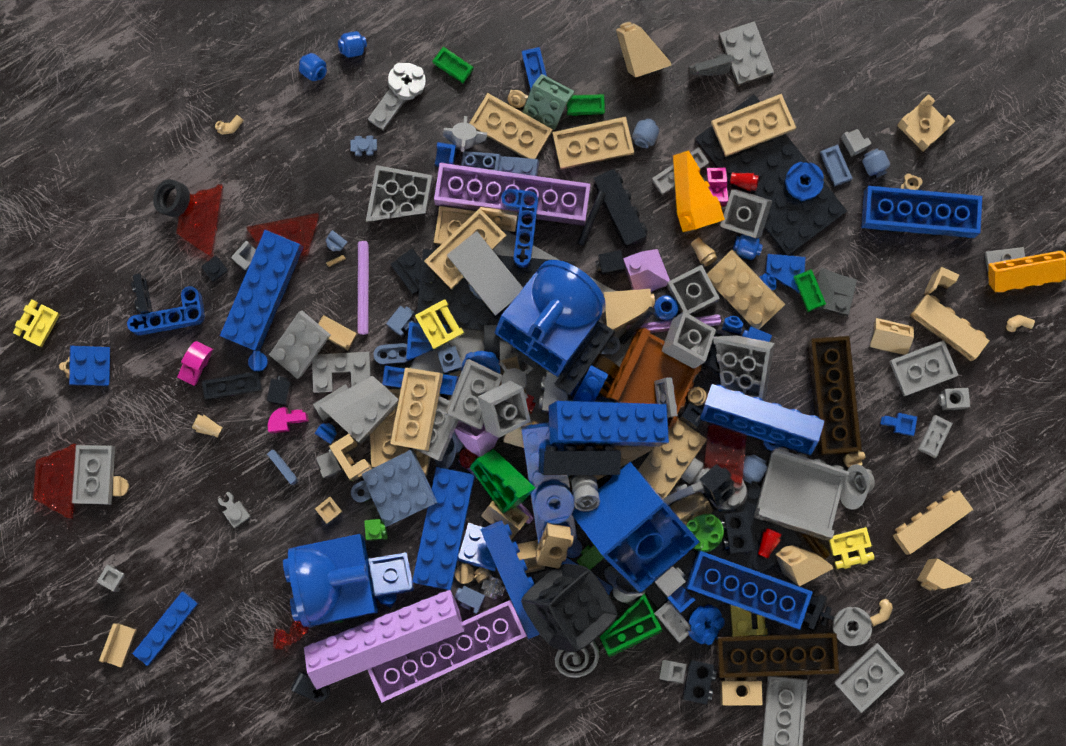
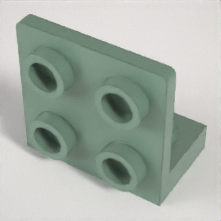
[523,74,575,130]

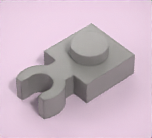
[218,492,251,528]

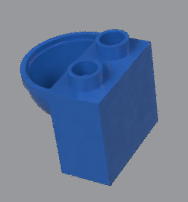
[494,260,606,377]
[283,534,378,627]

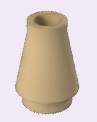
[691,238,717,266]
[192,414,223,438]

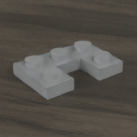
[312,352,371,393]

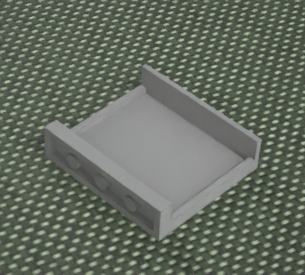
[754,447,849,541]

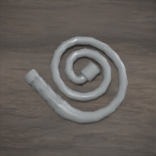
[555,641,599,678]

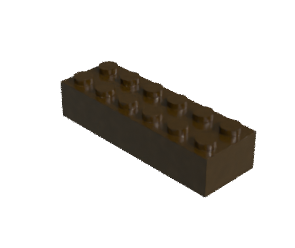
[807,336,862,456]
[716,633,839,678]

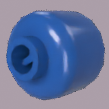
[338,31,367,58]
[299,53,327,81]
[733,234,762,260]
[653,295,679,321]

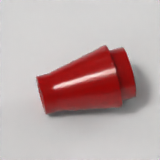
[730,172,759,192]
[758,528,782,558]

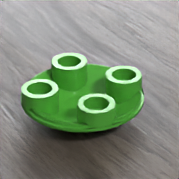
[687,514,724,552]

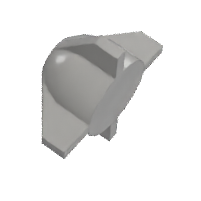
[443,116,487,152]
[499,361,533,399]

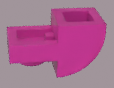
[706,168,728,206]
[177,341,213,386]
[268,407,309,434]

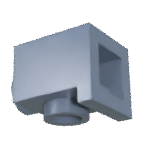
[386,306,415,338]
[437,344,462,375]
[454,586,485,614]

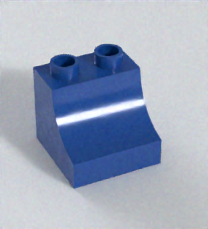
[571,462,700,593]

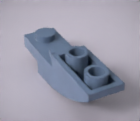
[461,151,539,176]

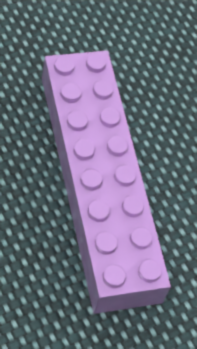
[434,163,590,226]
[304,590,464,689]
[367,600,527,703]

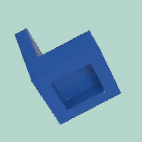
[435,142,457,167]
[666,586,695,613]

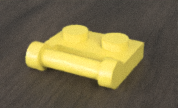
[415,300,464,350]
[730,605,768,636]

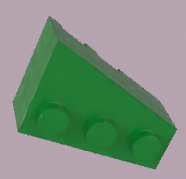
[470,449,535,514]
[600,594,662,657]

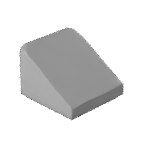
[660,660,687,684]

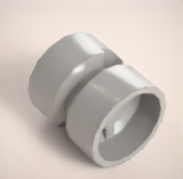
[681,458,710,493]
[571,475,600,511]

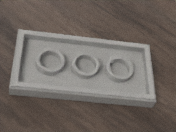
[447,231,523,316]
[762,676,808,746]

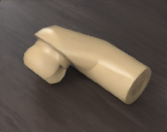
[215,115,244,134]
[1006,315,1035,332]
[870,599,893,627]

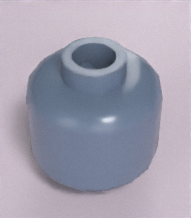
[632,119,660,148]
[862,148,890,178]
[738,454,767,484]

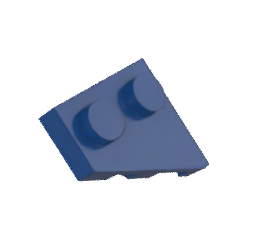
[765,254,806,294]
[406,322,448,360]

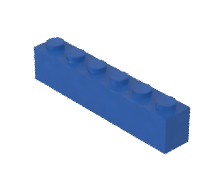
[480,520,539,639]

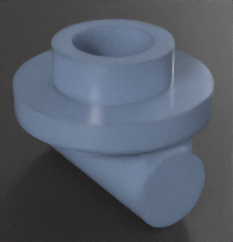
[326,230,347,251]

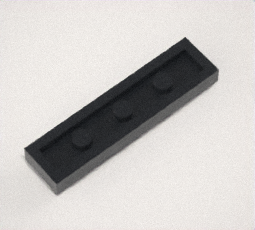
[554,321,615,396]

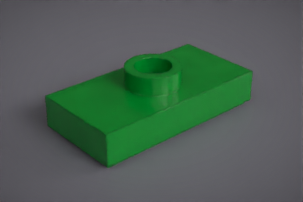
[432,47,474,84]
[567,94,605,116]
[793,269,826,312]

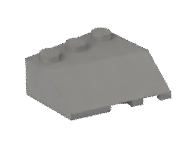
[366,165,434,222]
[713,336,775,401]
[319,376,399,444]

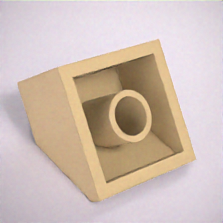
[775,545,833,586]
[917,559,972,591]

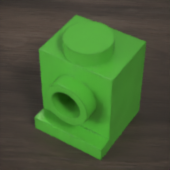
[365,519,388,541]
[577,542,604,570]

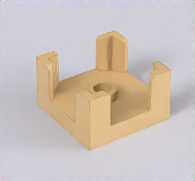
[897,94,955,152]
[329,434,373,482]

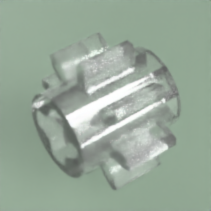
[481,576,506,600]

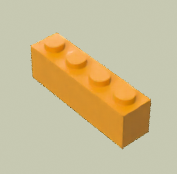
[988,250,1066,292]

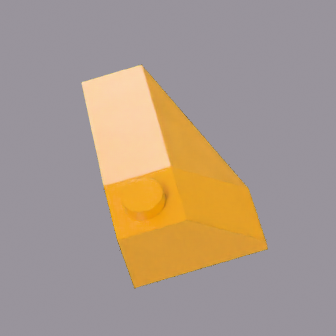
[673,151,725,232]

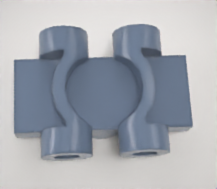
[350,136,377,156]

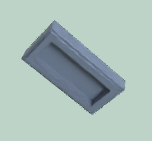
[820,145,852,187]
[267,450,298,485]

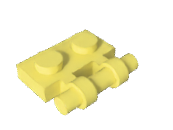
[13,299,60,347]
[828,527,874,569]

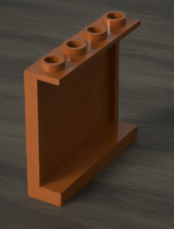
[605,328,702,429]

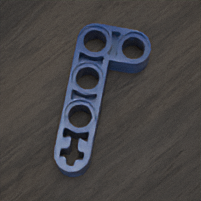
[501,189,538,268]
[127,286,205,335]

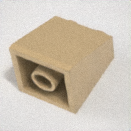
[616,22,671,77]
[603,289,655,333]

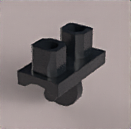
[802,594,835,631]

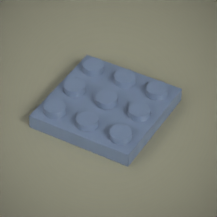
[362,449,437,527]

